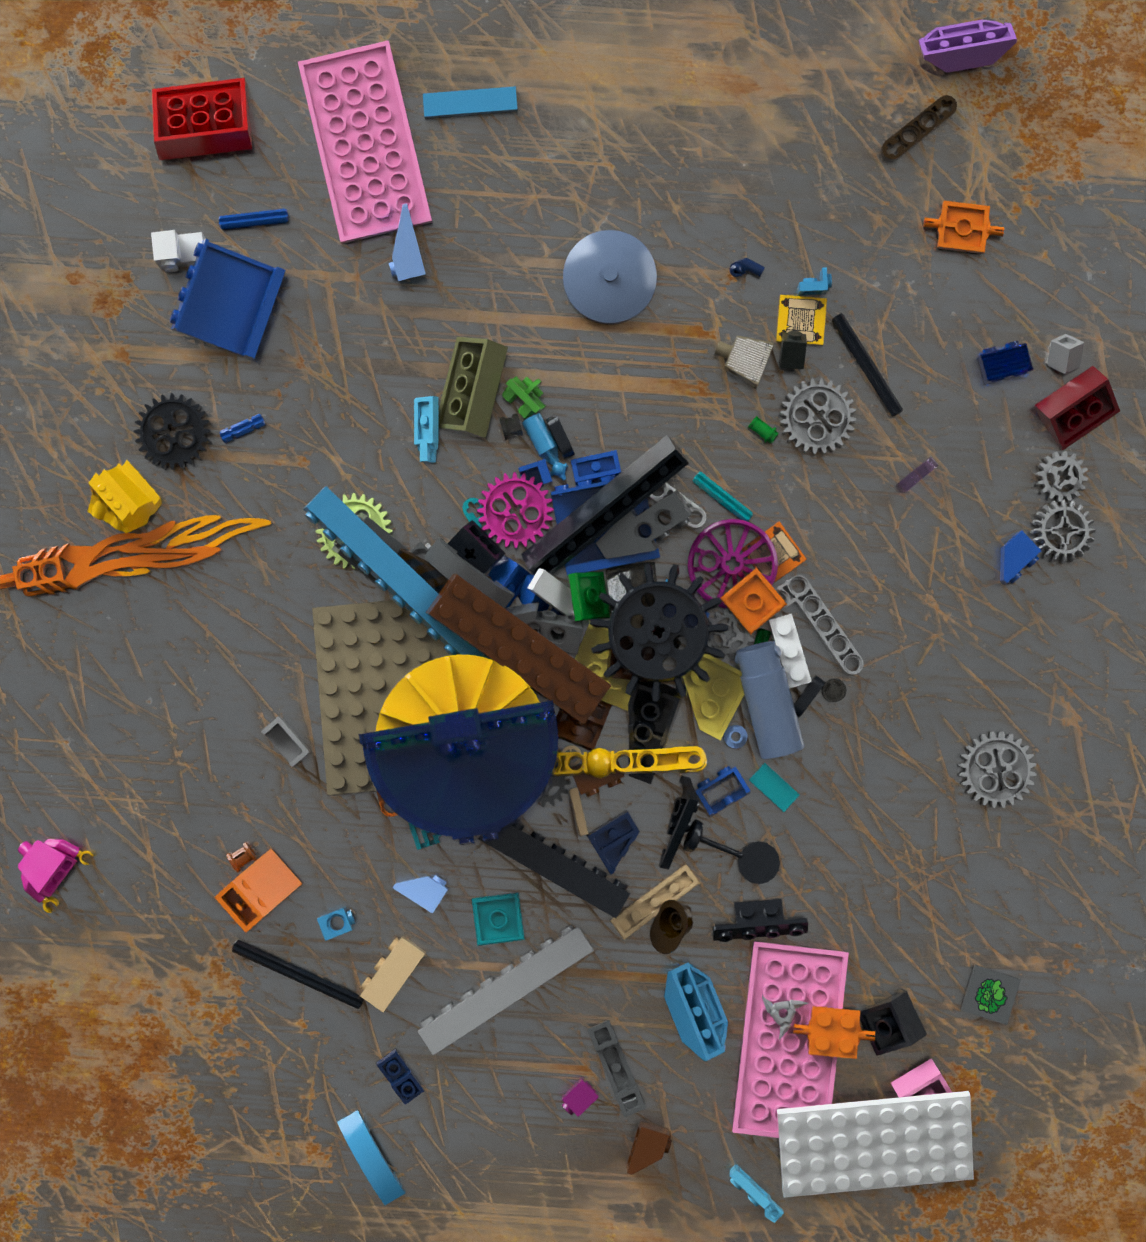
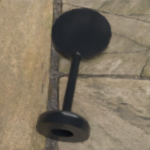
[683,819,780,884]

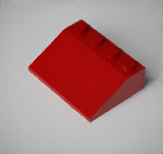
[152,78,252,161]

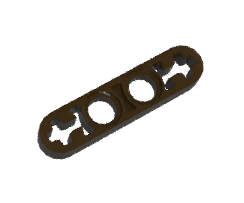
[880,95,957,162]

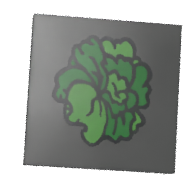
[960,964,1021,1025]

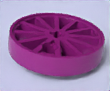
[688,519,778,609]

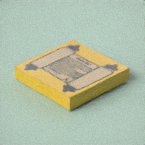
[776,295,827,346]

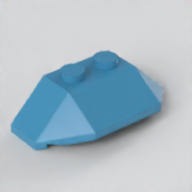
[664,962,728,1061]

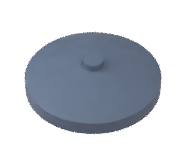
[563,230,657,325]

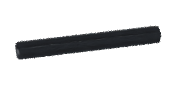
[832,313,903,416]

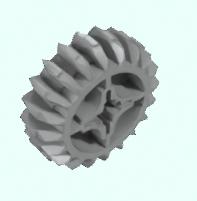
[1031,499,1096,563]

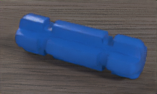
[219,414,265,443]

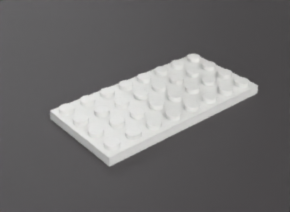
[777,1091,974,1198]

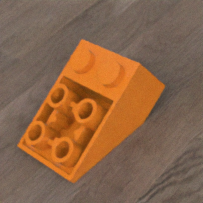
[214,848,303,933]

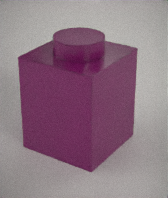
[562,1077,599,1117]

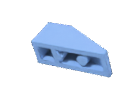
[389,203,426,281]

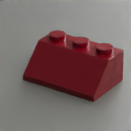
[1035,366,1120,450]

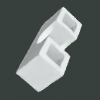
[767,613,812,688]

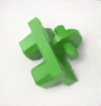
[502,376,546,419]

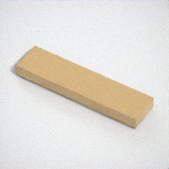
[610,864,700,940]

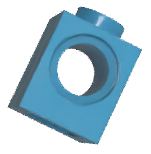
[317,907,356,941]

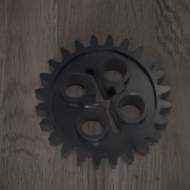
[134,393,212,471]

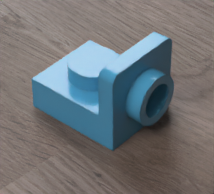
[797,267,832,296]

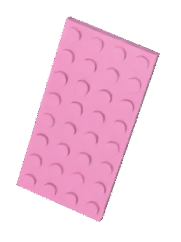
[298,40,432,244]
[732,941,849,1138]

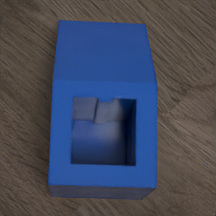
[1000,530,1041,585]

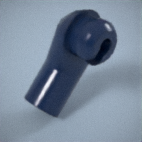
[730,258,765,277]

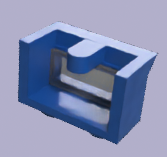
[695,766,751,817]

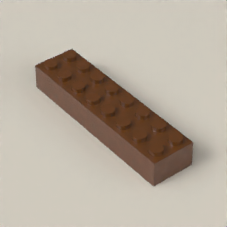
[425,574,611,724]

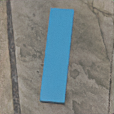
[423,86,518,119]

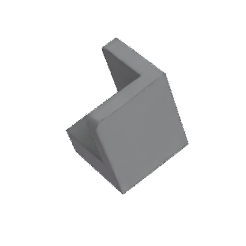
[1047,334,1084,374]

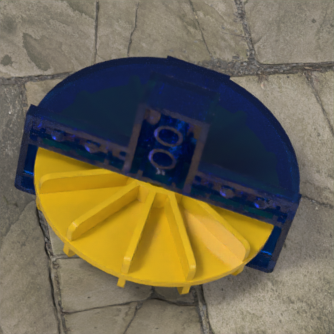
[359,655,559,846]

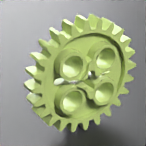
[315,493,393,570]

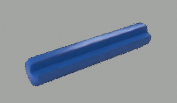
[219,209,289,229]

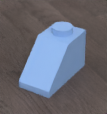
[393,875,449,914]

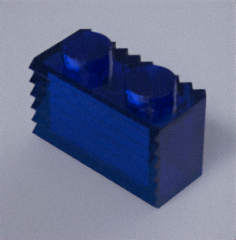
[977,341,1033,384]

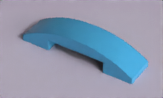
[337,1110,406,1205]

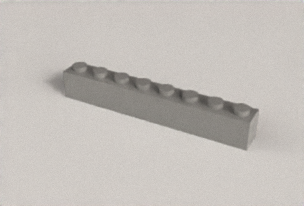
[418,924,594,1055]

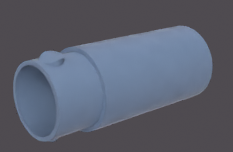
[735,641,805,759]

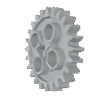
[779,378,856,455]
[958,731,1037,808]

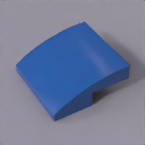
[571,450,621,506]

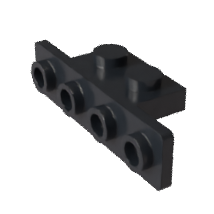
[713,899,808,942]

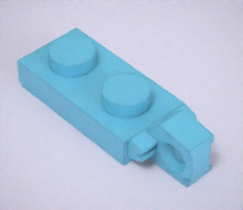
[414,396,439,463]
[730,1164,784,1223]

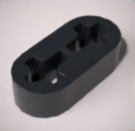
[545,415,575,460]
[794,675,825,718]

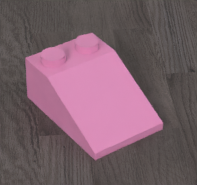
[891,1058,952,1098]

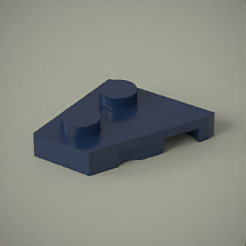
[587,811,640,875]

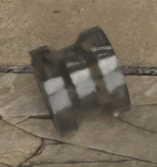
[499,413,523,440]
[821,678,847,702]

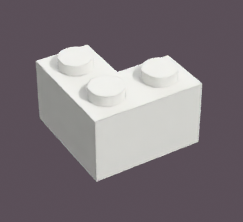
[151,230,205,272]

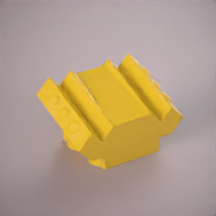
[87,460,162,534]

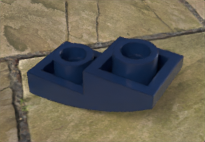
[376,1049,424,1105]

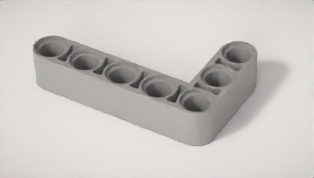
[771,575,864,675]

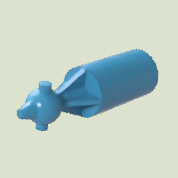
[522,413,568,481]

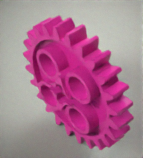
[477,472,554,549]

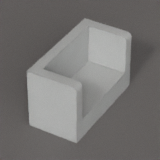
[261,716,312,768]

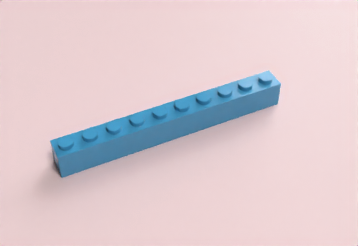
[303,486,489,659]

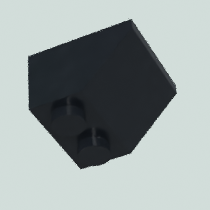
[860,991,927,1056]

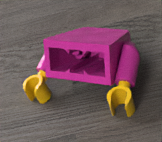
[18,839,94,913]

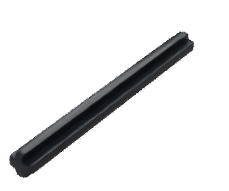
[232,940,364,1009]

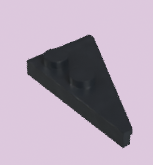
[659,775,699,870]

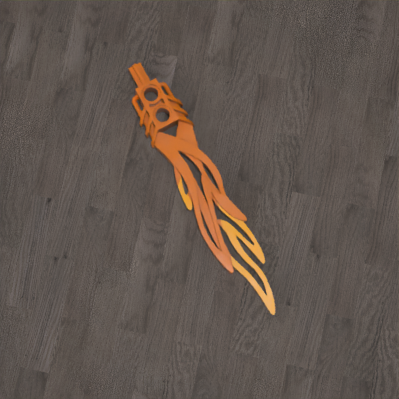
[0,515,272,597]

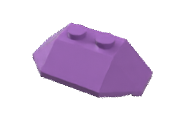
[919,20,1017,73]

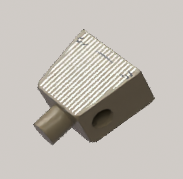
[715,336,774,388]

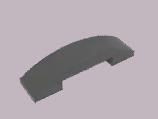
[424,537,515,608]
[587,1020,646,1118]

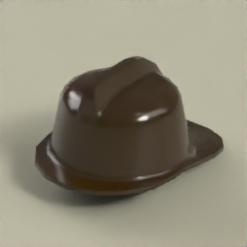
[650,900,693,954]

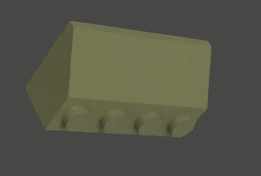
[439,337,508,438]

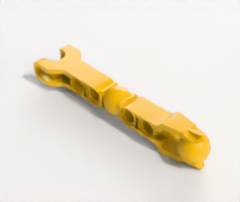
[541,746,707,778]

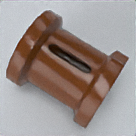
[226,842,258,872]

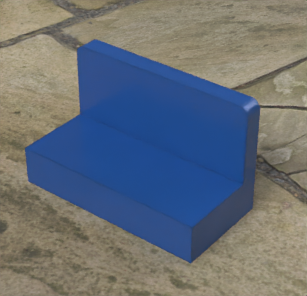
[487,555,532,608]

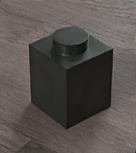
[780,331,807,369]

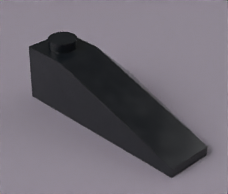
[628,681,683,784]

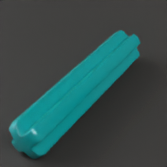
[693,472,753,521]

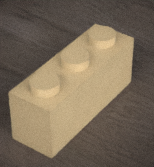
[360,936,426,1012]

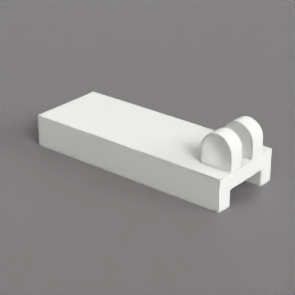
[527,568,574,616]

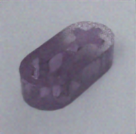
[897,456,939,493]

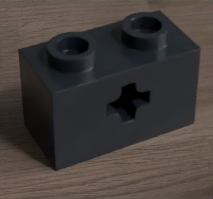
[448,520,506,575]

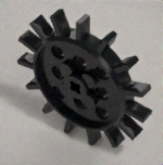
[590,563,729,702]

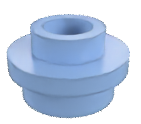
[724,725,748,749]

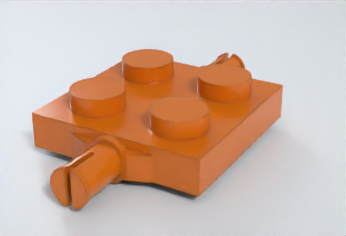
[923,201,1004,254]
[793,1006,875,1059]

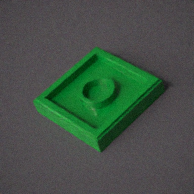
[568,571,610,621]

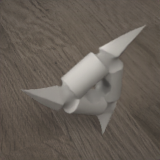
[762,996,809,1041]

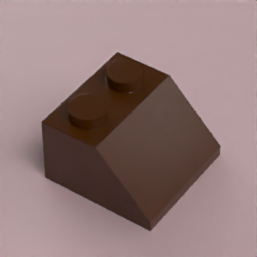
[626,1120,672,1175]

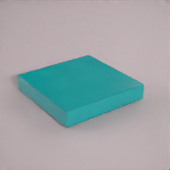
[472,892,525,946]

